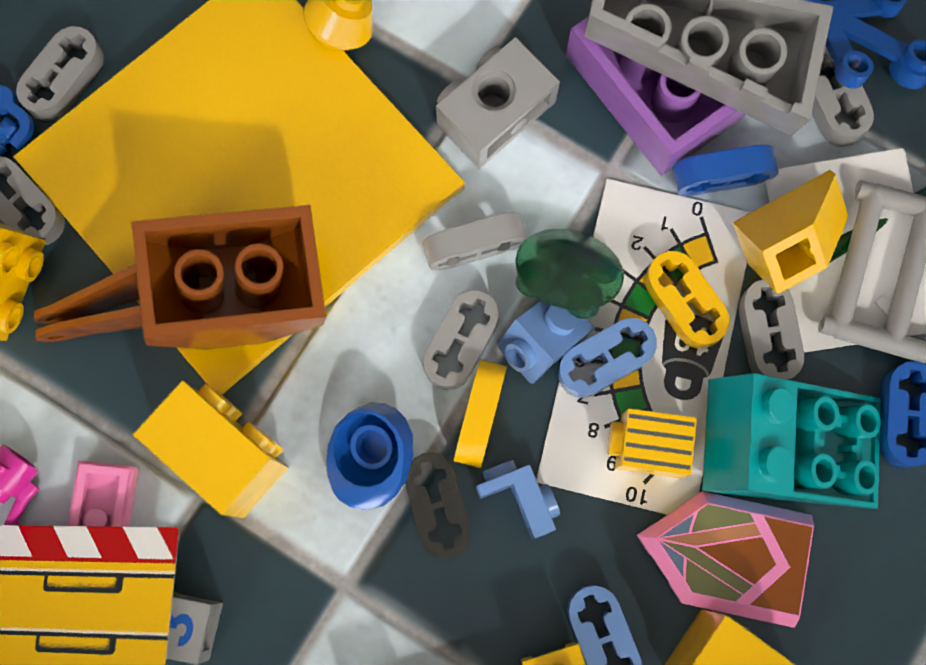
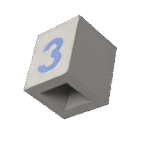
[166,592,223,665]

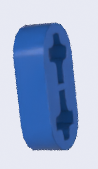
[673,144,779,196]
[880,361,926,468]

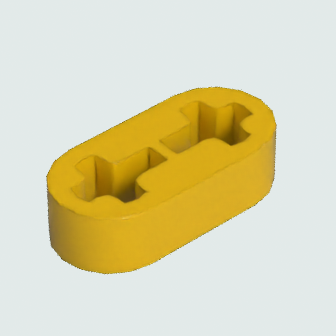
[645,251,729,349]
[454,359,507,468]

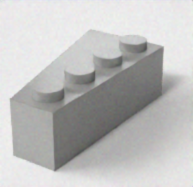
[584,0,833,136]

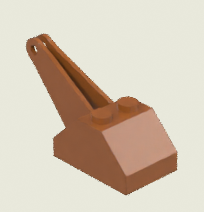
[33,205,326,350]

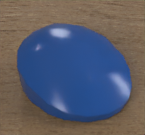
[326,402,413,510]

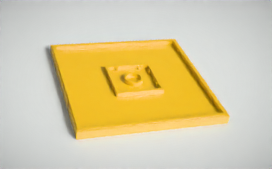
[13,0,465,395]

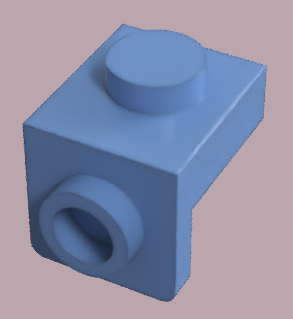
[497,288,595,384]
[476,460,561,539]

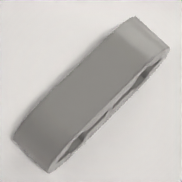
[16,26,104,121]
[812,46,874,146]
[0,157,65,245]
[422,212,528,270]
[738,279,804,380]
[423,290,499,390]

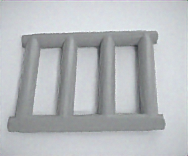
[818,180,926,364]

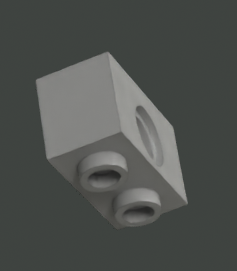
[436,37,560,169]

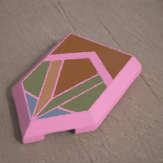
[636,491,814,628]

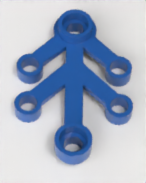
[805,0,926,89]

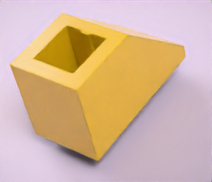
[732,170,848,294]

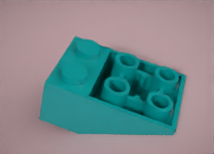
[702,373,881,509]

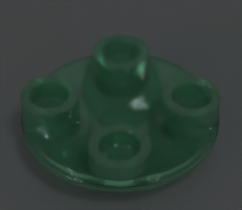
[515,229,624,319]

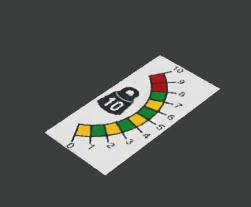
[536,179,751,515]

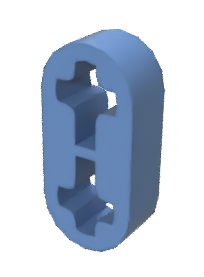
[558,318,657,398]
[566,585,642,665]

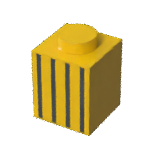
[607,408,697,478]

